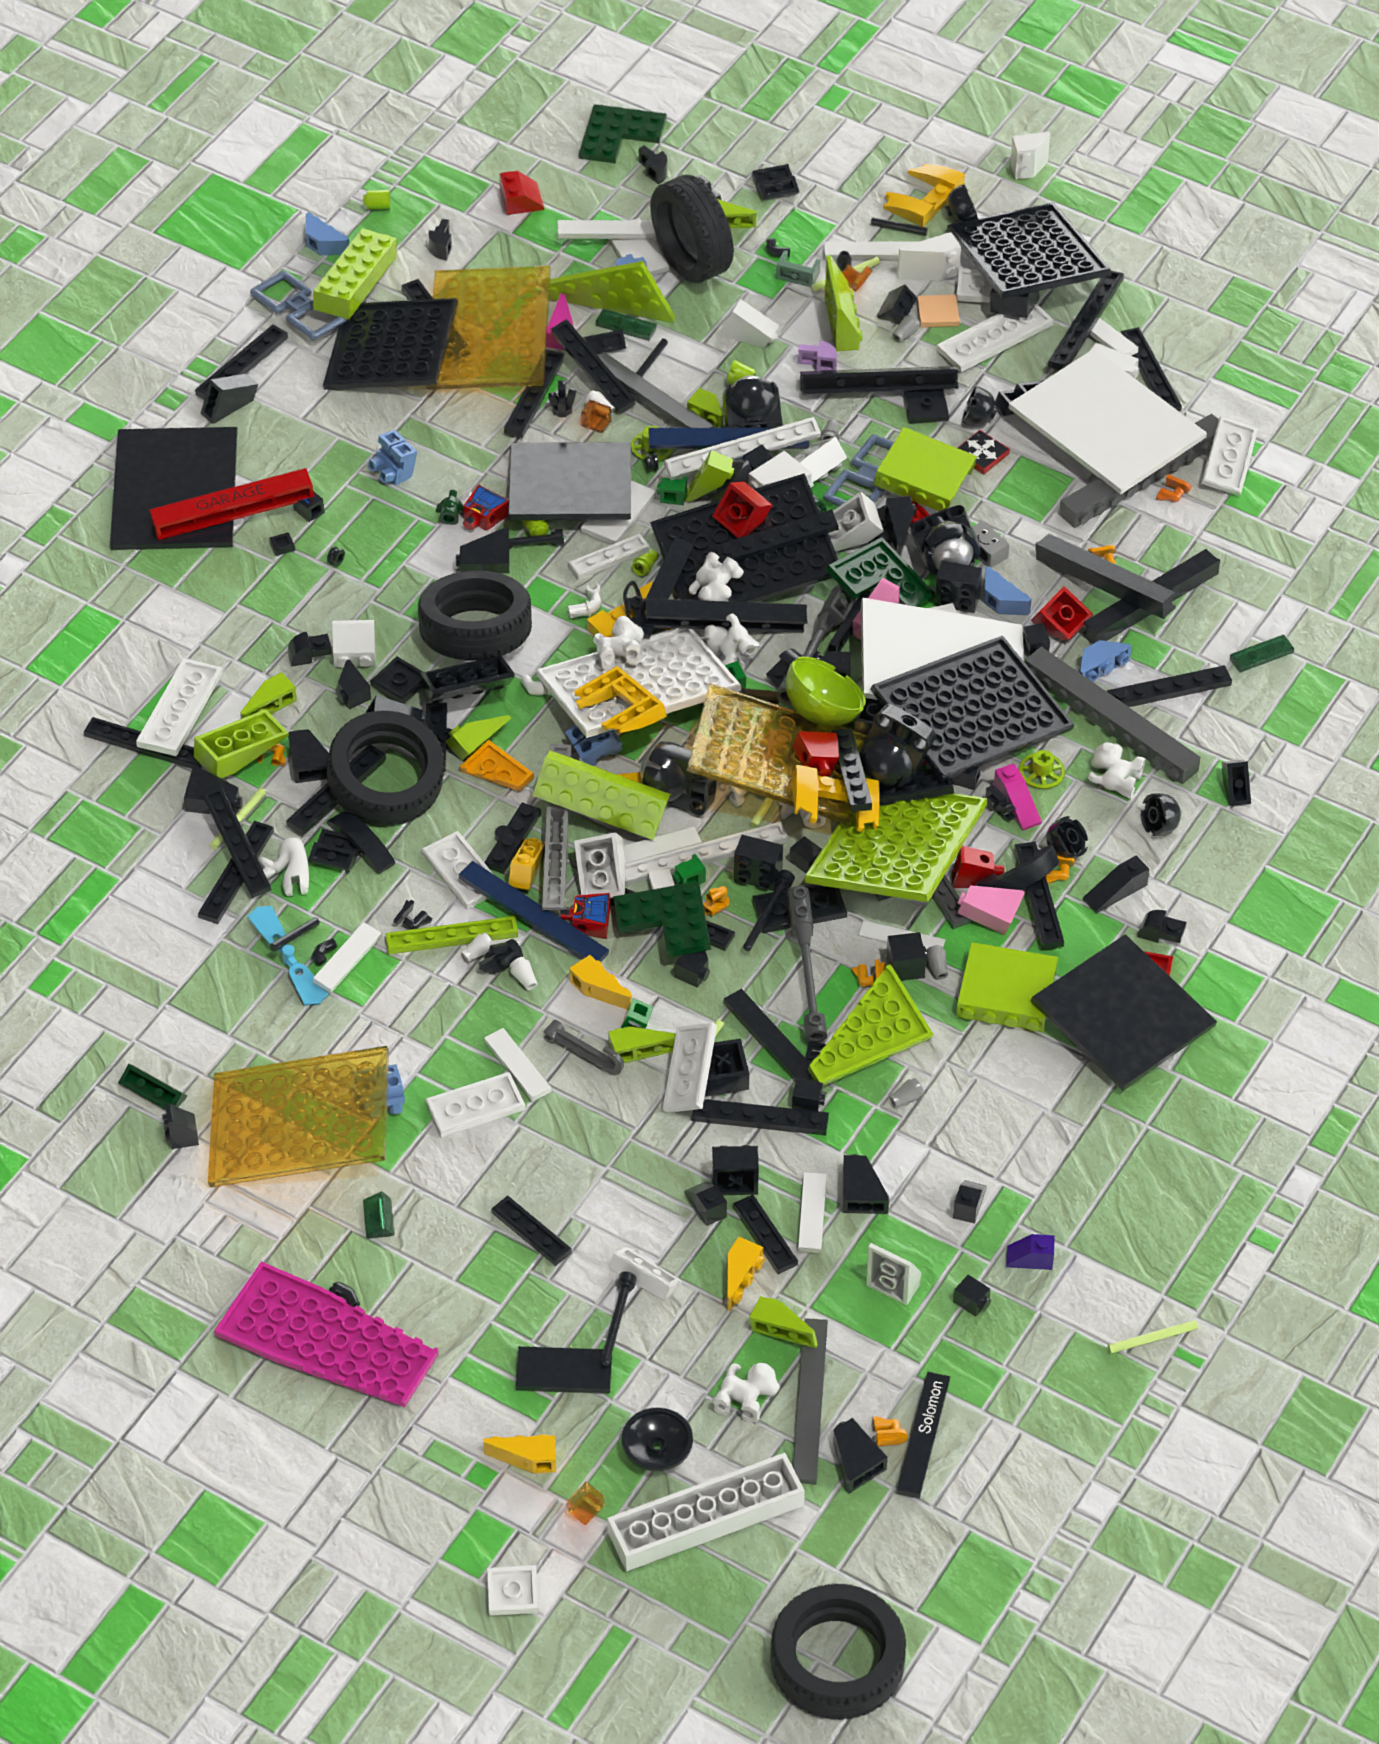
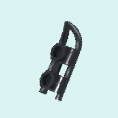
[623,580,643,623]

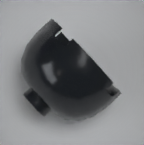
[945,183,978,222]
[961,386,997,427]
[1141,793,1181,836]
[1046,816,1088,859]

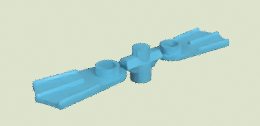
[248,906,329,1006]

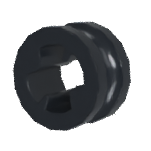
[645,452,658,472]
[327,546,345,566]

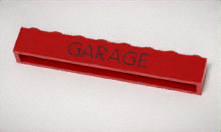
[150,468,314,540]

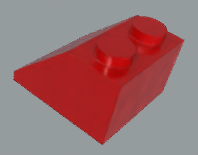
[499,170,544,215]
[712,482,772,538]
[1031,586,1094,641]

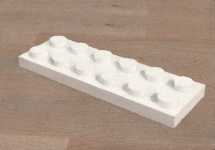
[937,304,1054,372]
[136,658,223,756]

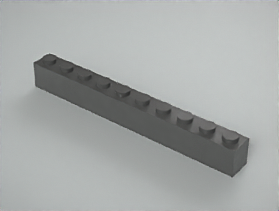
[1059,413,1219,528]
[1025,646,1201,784]

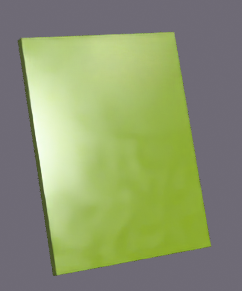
[805,783,987,902]

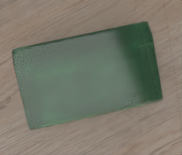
[363,1191,395,1239]

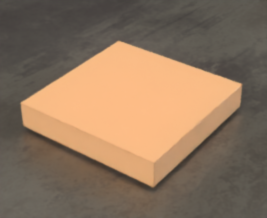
[917,294,960,328]

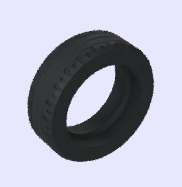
[650,174,734,283]
[418,570,532,661]
[327,711,445,825]
[771,1584,906,1720]

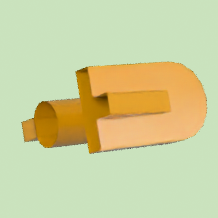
[1088,545,1116,564]
[257,744,286,766]
[1046,856,1075,884]
[703,886,730,916]
[852,959,886,987]
[873,1416,908,1446]

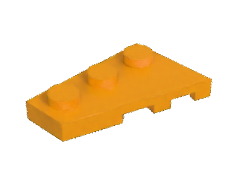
[459,740,535,791]

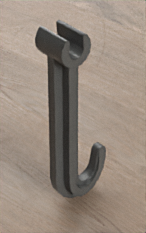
[543,1020,624,1073]

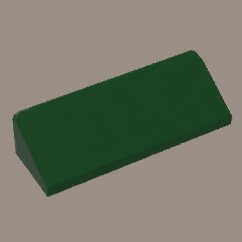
[118,1063,188,1110]

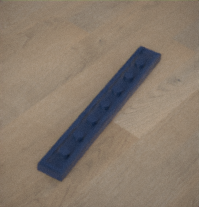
[648,428,809,449]
[459,861,609,962]

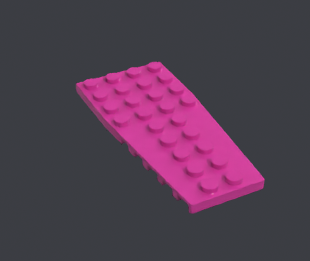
[214,1261,438,1407]

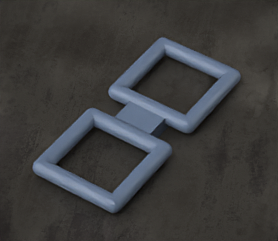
[250,270,348,340]
[823,434,894,506]

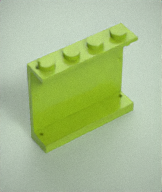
[874,427,977,511]
[956,942,1058,1032]

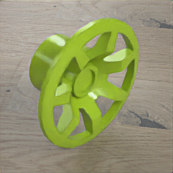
[631,426,674,461]
[1019,750,1065,789]

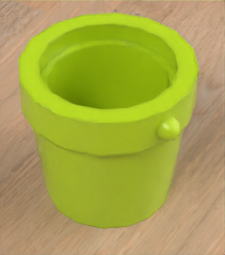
[726,360,756,385]

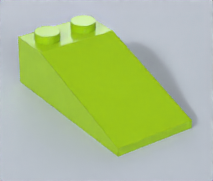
[194,709,289,779]

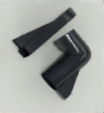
[393,899,433,930]

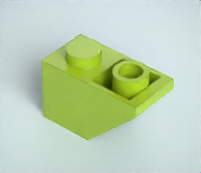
[687,388,723,428]

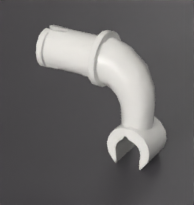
[568,583,602,619]

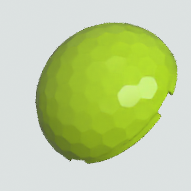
[786,657,866,726]

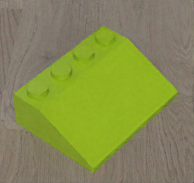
[825,255,863,352]

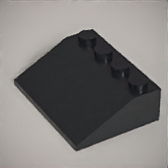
[420,656,515,703]

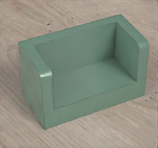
[776,251,821,287]

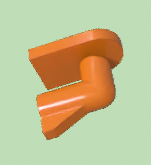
[1156,474,1191,502]

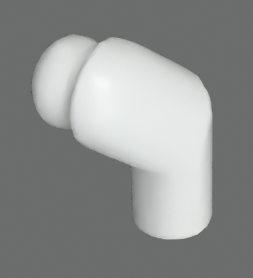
[521,675,549,695]

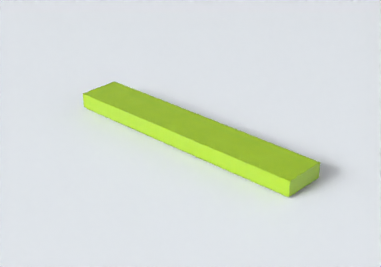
[385,916,518,955]

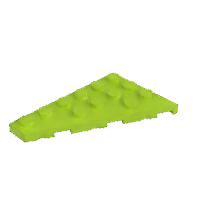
[541,261,676,323]
[808,964,934,1086]

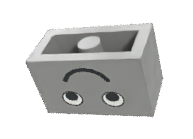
[973,521,1009,568]

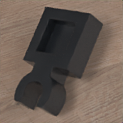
[985,784,1016,821]

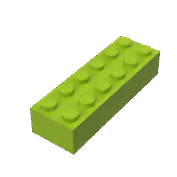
[313,229,397,319]
[532,750,671,840]

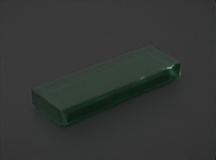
[595,309,657,341]
[1229,634,1294,673]

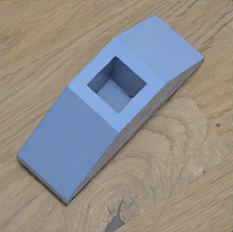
[306,212,349,255]
[984,566,1032,615]
[1080,640,1132,682]

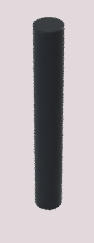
[871,217,928,235]
[636,338,668,377]
[270,917,320,951]

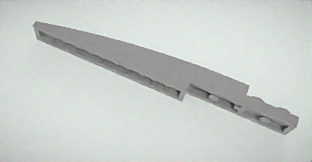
[542,744,572,910]

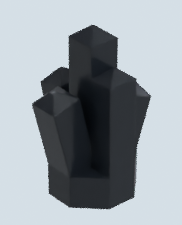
[548,381,576,417]
[479,939,523,974]

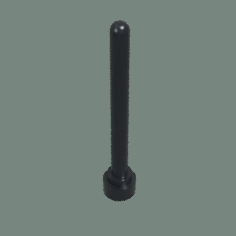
[509,529,564,547]
[743,870,795,951]
[600,1271,637,1367]

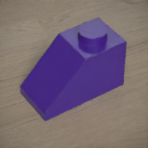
[1006,1234,1055,1270]

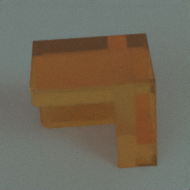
[842,265,873,292]
[581,400,611,433]
[567,1481,605,1525]

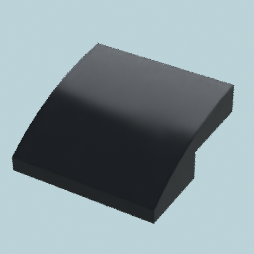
[752,164,799,200]
[308,829,360,871]

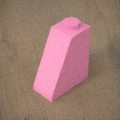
[852,578,900,640]
[958,885,1025,935]

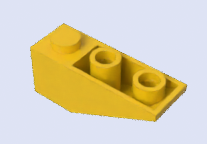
[509,838,545,890]
[569,955,632,1010]
[727,1236,765,1311]
[483,1434,556,1474]

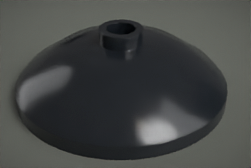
[621,1407,693,1471]

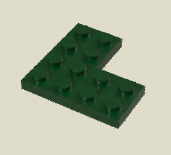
[579,104,667,164]
[826,537,935,607]
[613,881,711,957]

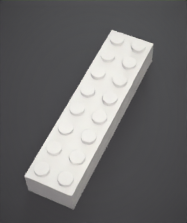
[607,1453,805,1572]

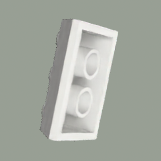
[794,437,847,488]

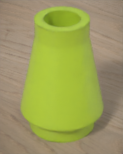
[632,549,659,576]

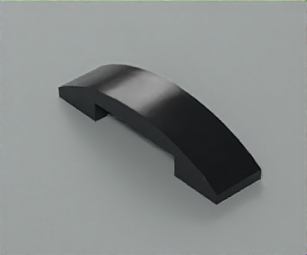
[327,811,395,874]
[975,844,1060,890]

